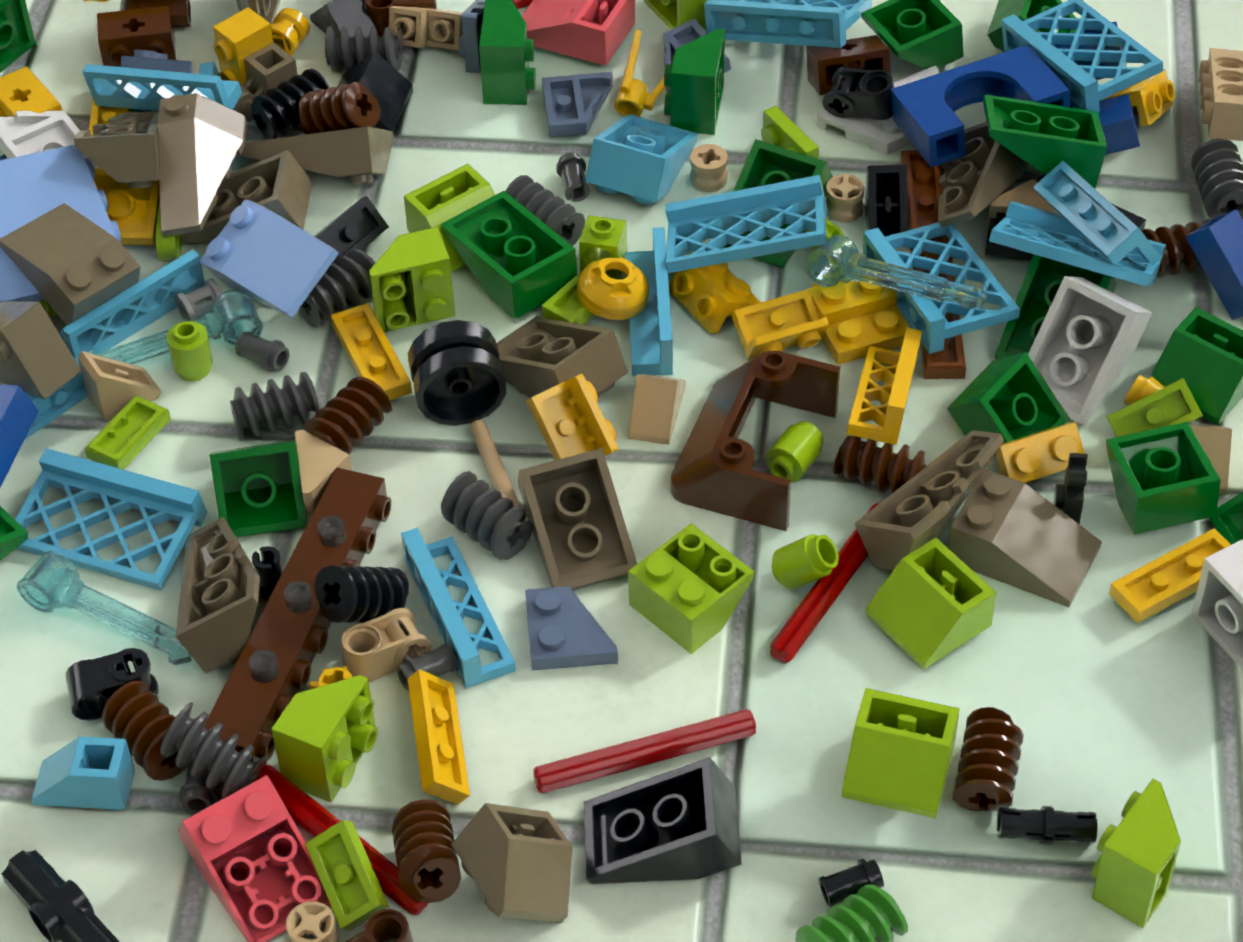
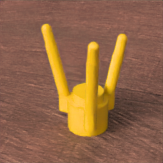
[614,30,666,117]

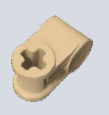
[341,608,432,682]

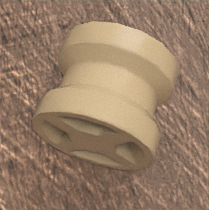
[690,144,728,192]
[826,174,865,223]
[286,901,339,942]

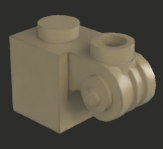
[233,42,298,122]

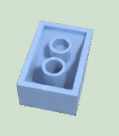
[199,199,339,318]

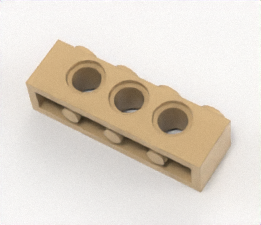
[1198,48,1243,141]

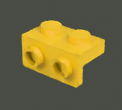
[1100,69,1175,127]
[669,263,761,334]
[731,289,829,360]
[526,374,618,460]

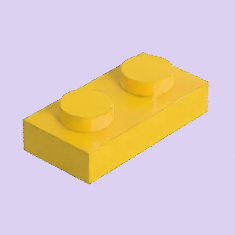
[996,422,1085,483]

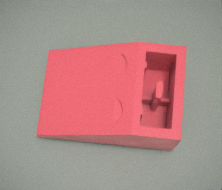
[522,0,635,66]
[178,775,331,942]

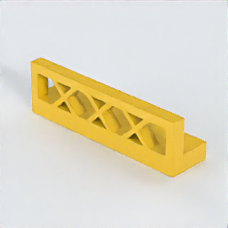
[846,328,923,445]

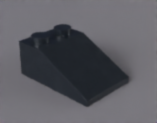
[584,757,742,884]

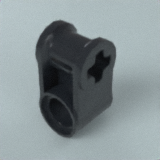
[822,67,895,120]
[66,648,159,721]

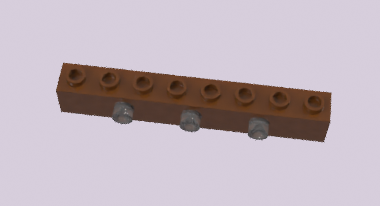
[205,467,392,763]

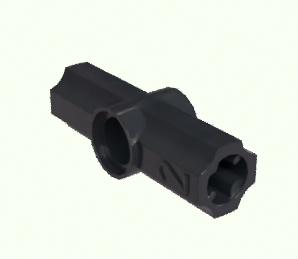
[1,850,120,942]

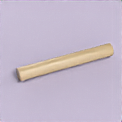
[470,420,521,507]

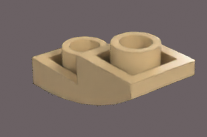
[389,6,463,51]

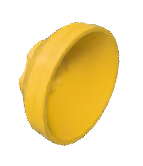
[576,257,649,320]

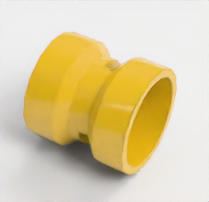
[271,8,310,56]

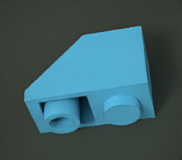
[31,736,135,810]

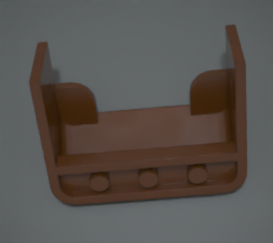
[671,351,840,531]

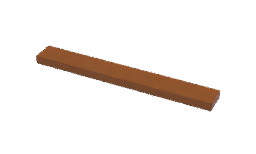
[900,150,966,379]

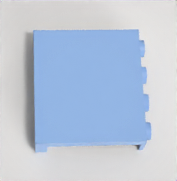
[0,145,121,302]

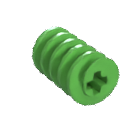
[795,884,908,942]

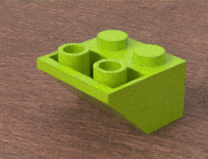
[404,163,495,272]
[369,227,455,332]
[628,523,755,654]
[865,537,996,669]
[272,675,378,802]
[841,688,960,819]
[1091,779,1181,928]

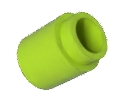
[166,321,213,381]
[766,421,824,482]
[771,534,839,590]

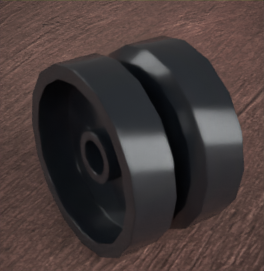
[408,320,507,426]

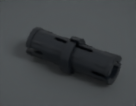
[997,806,1098,845]

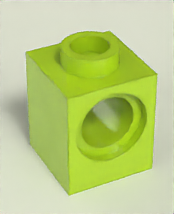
[579,215,627,276]

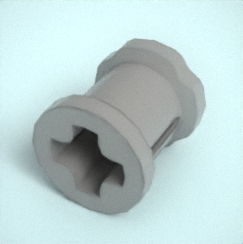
[175,278,227,322]

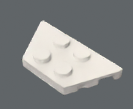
[816,65,939,155]
[0,111,99,168]

